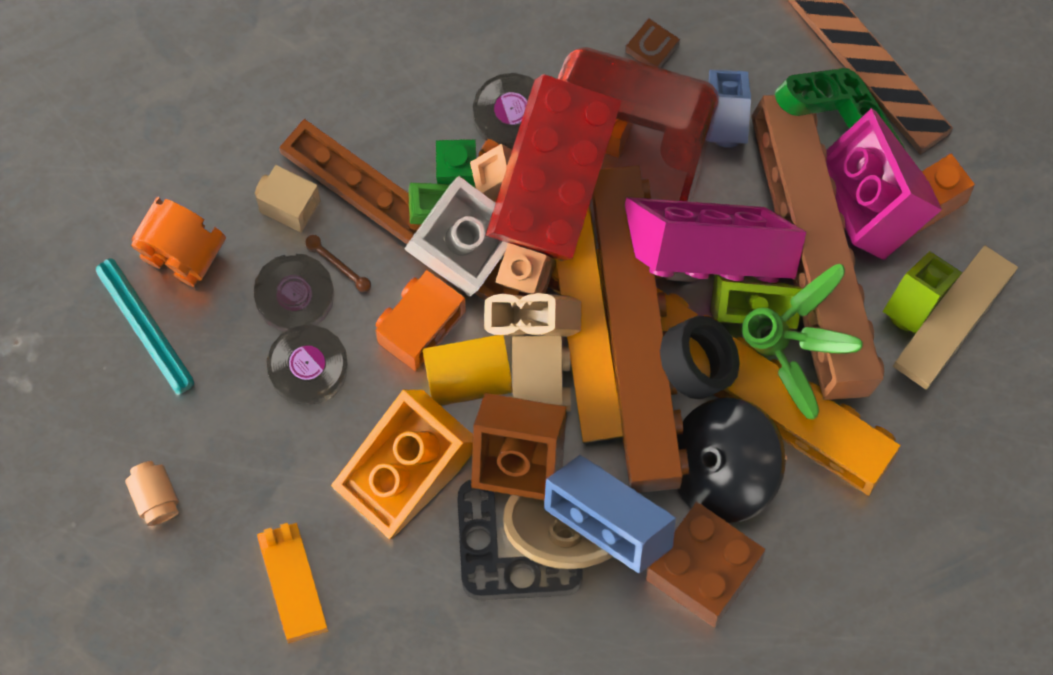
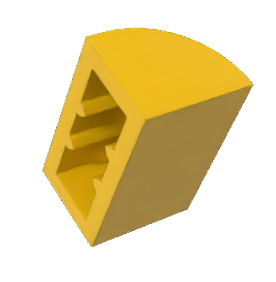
[423,335,513,406]

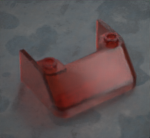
[557,47,719,202]

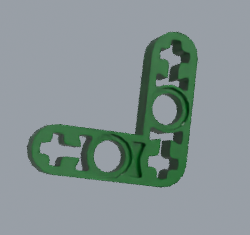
[775,68,905,149]

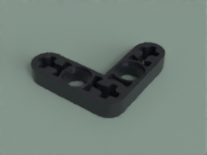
[457,480,583,601]

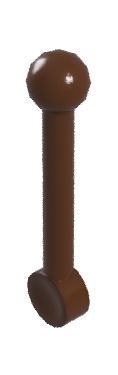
[305,235,371,292]

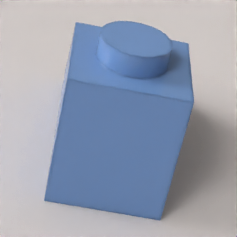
[707,70,751,147]

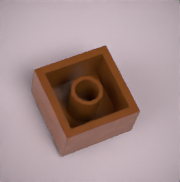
[471,393,567,500]
[646,501,766,628]

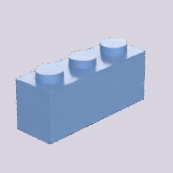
[544,455,676,574]

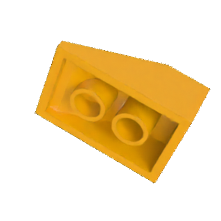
[331,390,473,539]

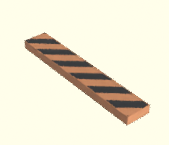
[788,0,953,155]

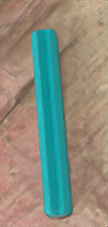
[96,258,194,394]

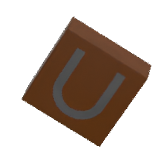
[625,18,680,73]

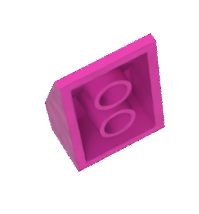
[826,109,942,260]

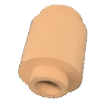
[125,461,179,526]

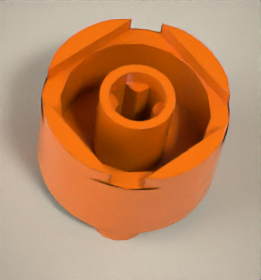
[131,197,226,287]

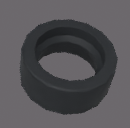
[660,315,740,400]

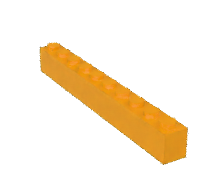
[548,249,901,496]

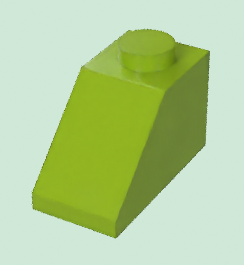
[882,251,963,334]
[710,274,803,329]

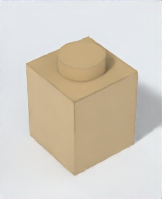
[255,165,321,233]

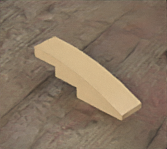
[892,245,1018,390]

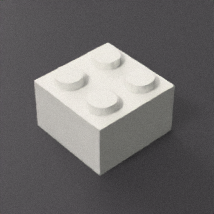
[404,176,508,297]

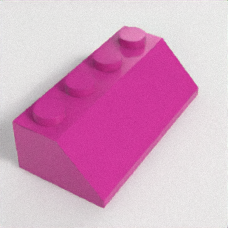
[625,197,806,283]

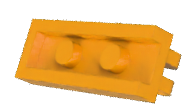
[257,522,328,644]

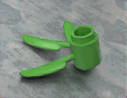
[742,264,863,420]

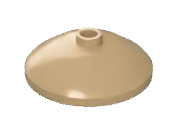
[504,495,612,569]

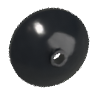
[677,398,786,523]

